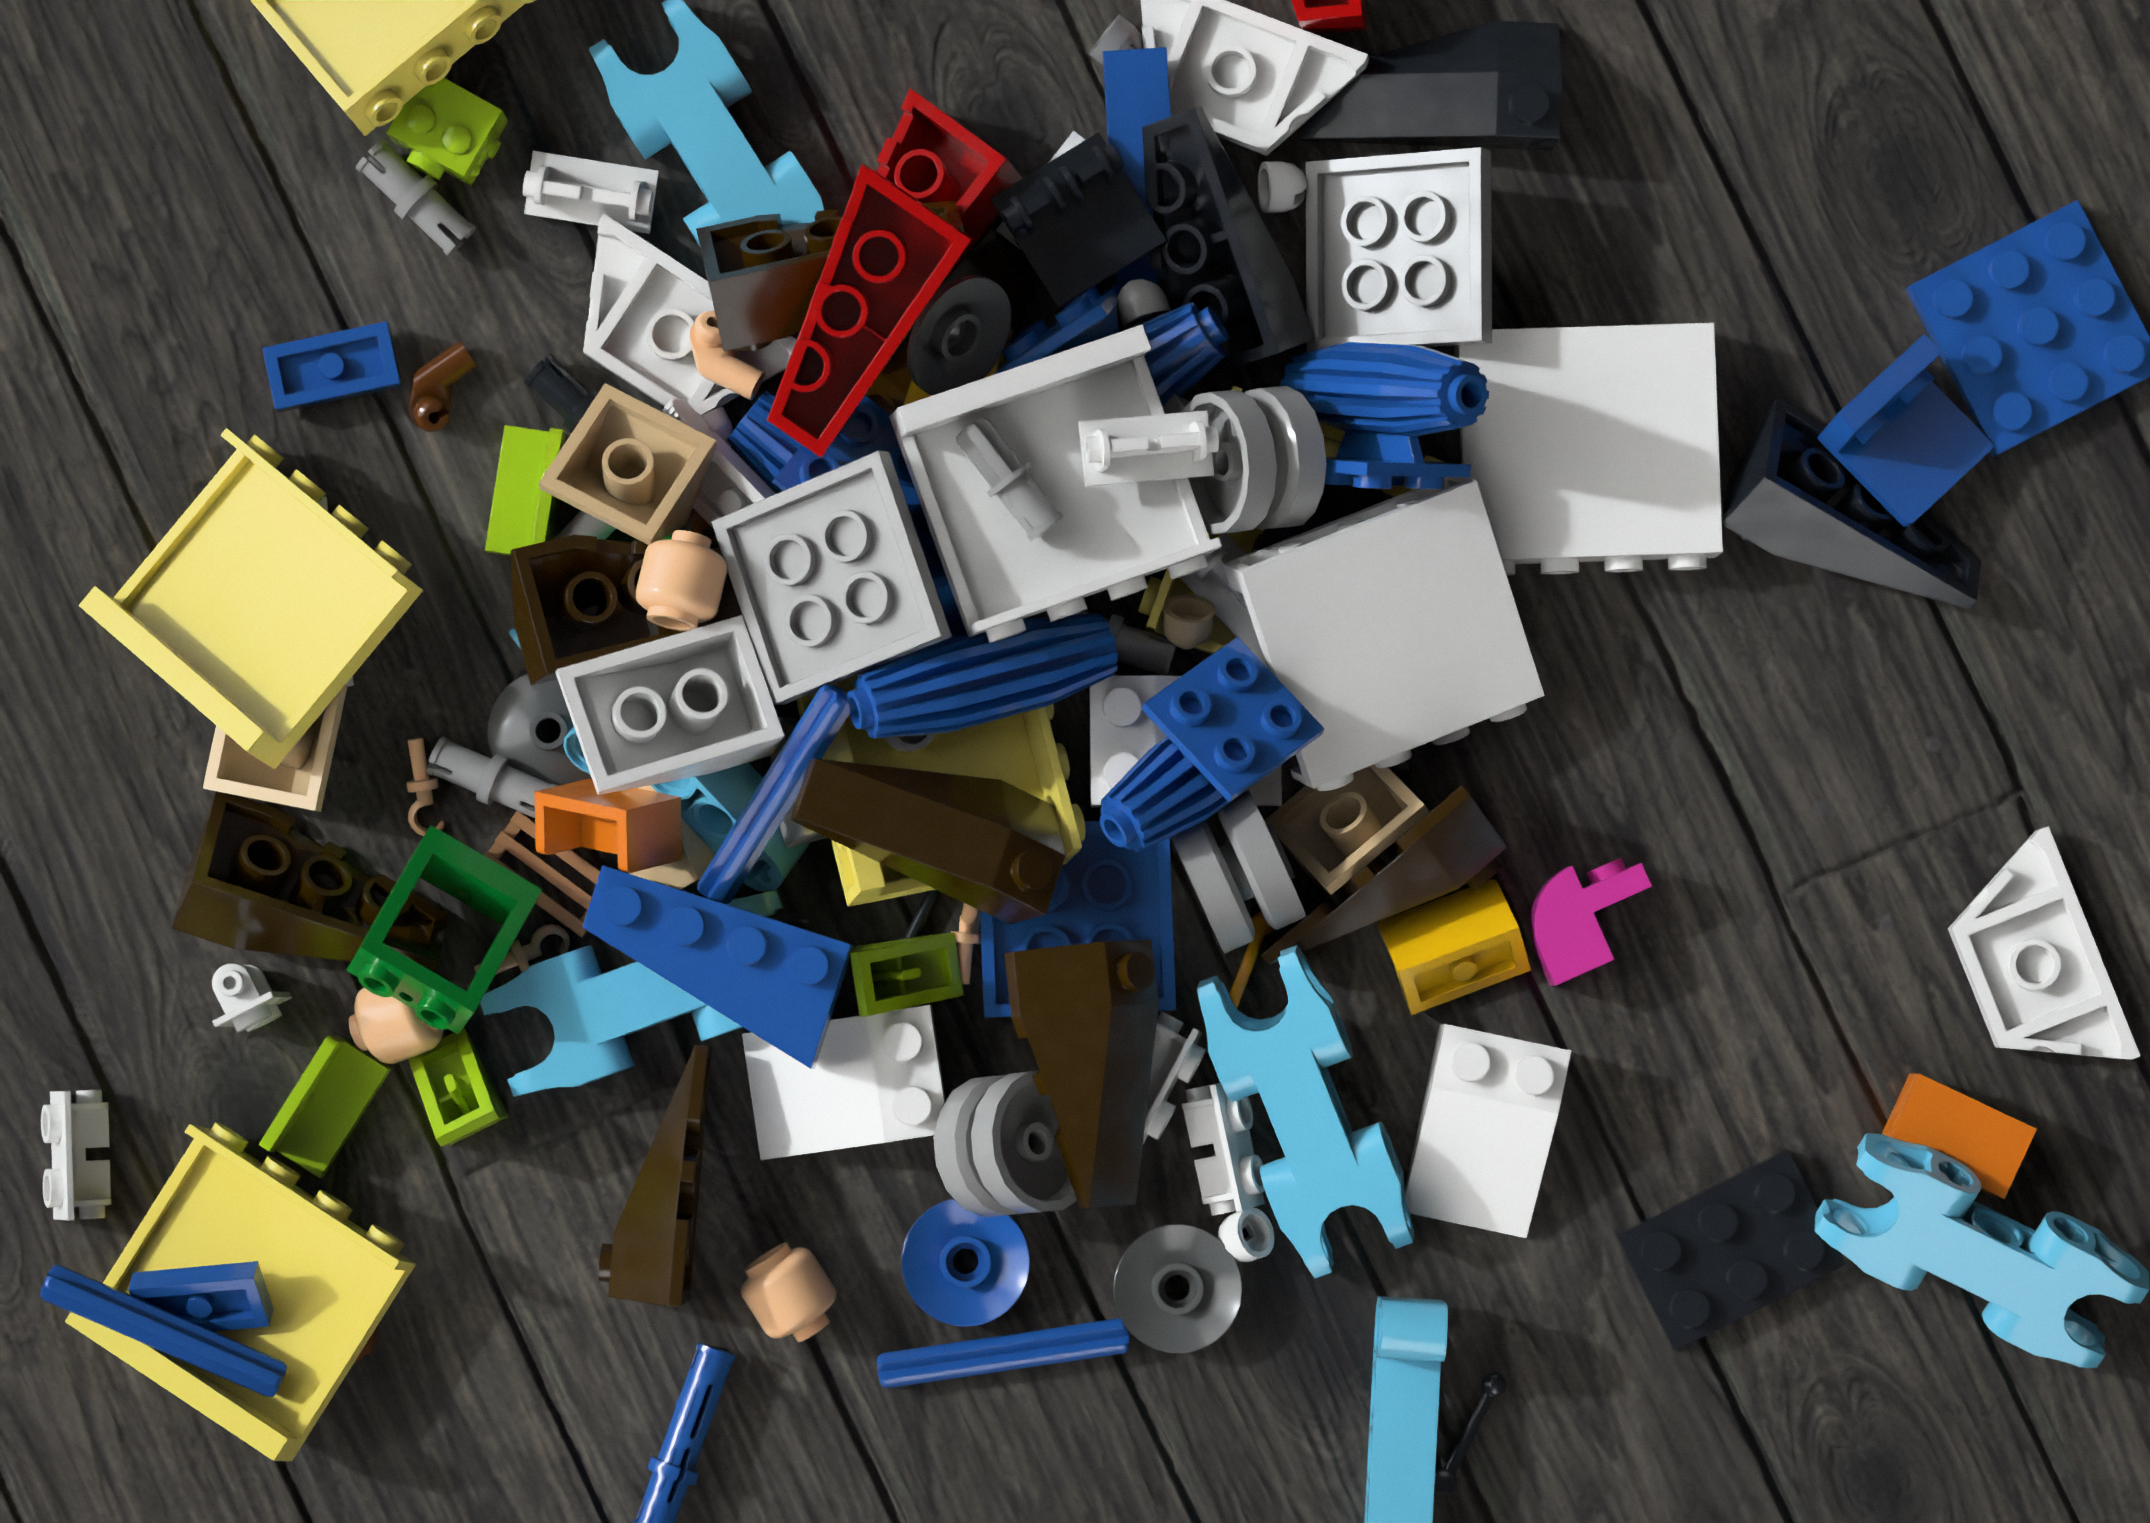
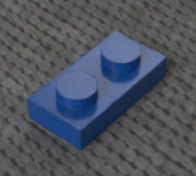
[262,321,403,413]
[128,1261,274,1331]

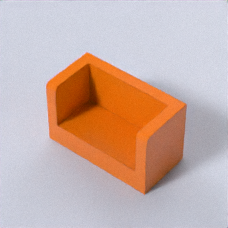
[534,778,682,873]
[1882,1073,2037,1199]

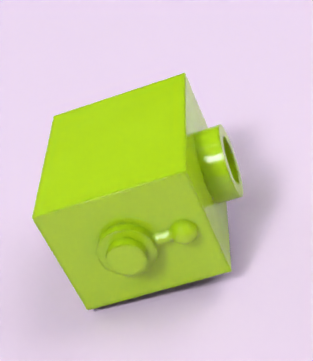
[386,78,508,186]

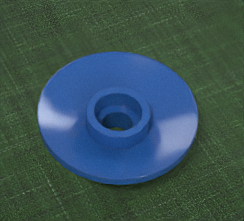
[901,1199,1030,1326]

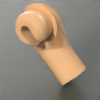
[690,311,765,400]

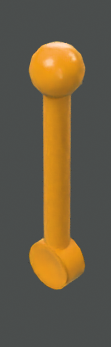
[1229,911,1274,1008]

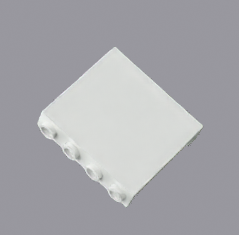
[1454,323,1723,576]
[889,325,1222,643]
[1223,477,1545,791]

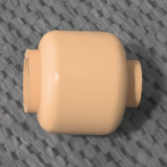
[636,530,727,631]
[349,988,443,1064]
[741,1242,837,1342]

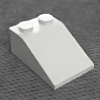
[555,615,784,795]
[1089,675,1282,808]
[742,1005,946,1160]
[1405,1024,1571,1238]

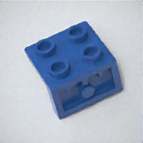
[1817,334,1993,527]

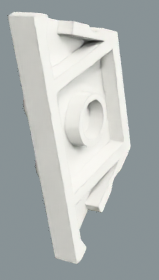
[1141,0,1369,156]
[583,214,797,416]
[1948,826,2140,1060]

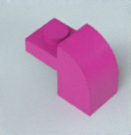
[1529,858,1652,986]

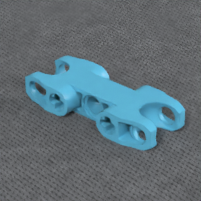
[589,0,824,246]
[480,890,784,1097]
[1197,945,1415,1278]
[1815,1133,2150,1368]

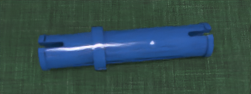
[633,1342,736,1523]

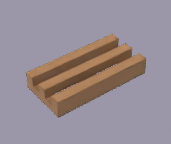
[484,811,600,938]

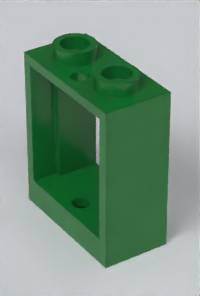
[346,825,543,1035]

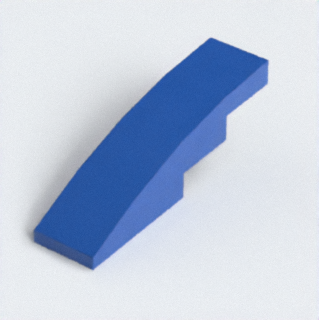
[1102,47,1171,290]

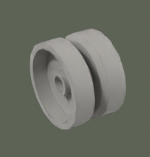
[1183,386,1327,535]
[1171,790,1306,954]
[933,1071,1077,1217]

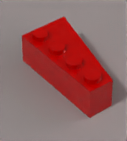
[877,88,1023,290]
[767,164,973,458]

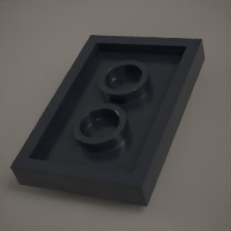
[1614,1149,1846,1351]

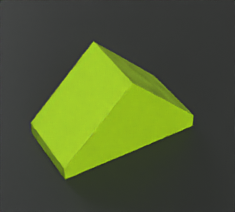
[850,932,964,1017]
[408,1028,509,1147]

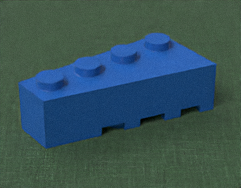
[582,865,854,1069]

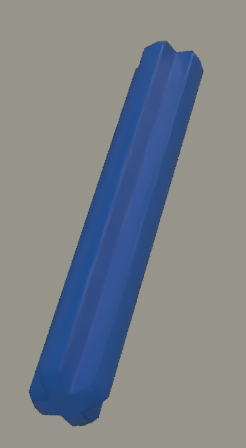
[697,684,854,905]
[40,1264,287,1397]
[877,1318,1130,1388]

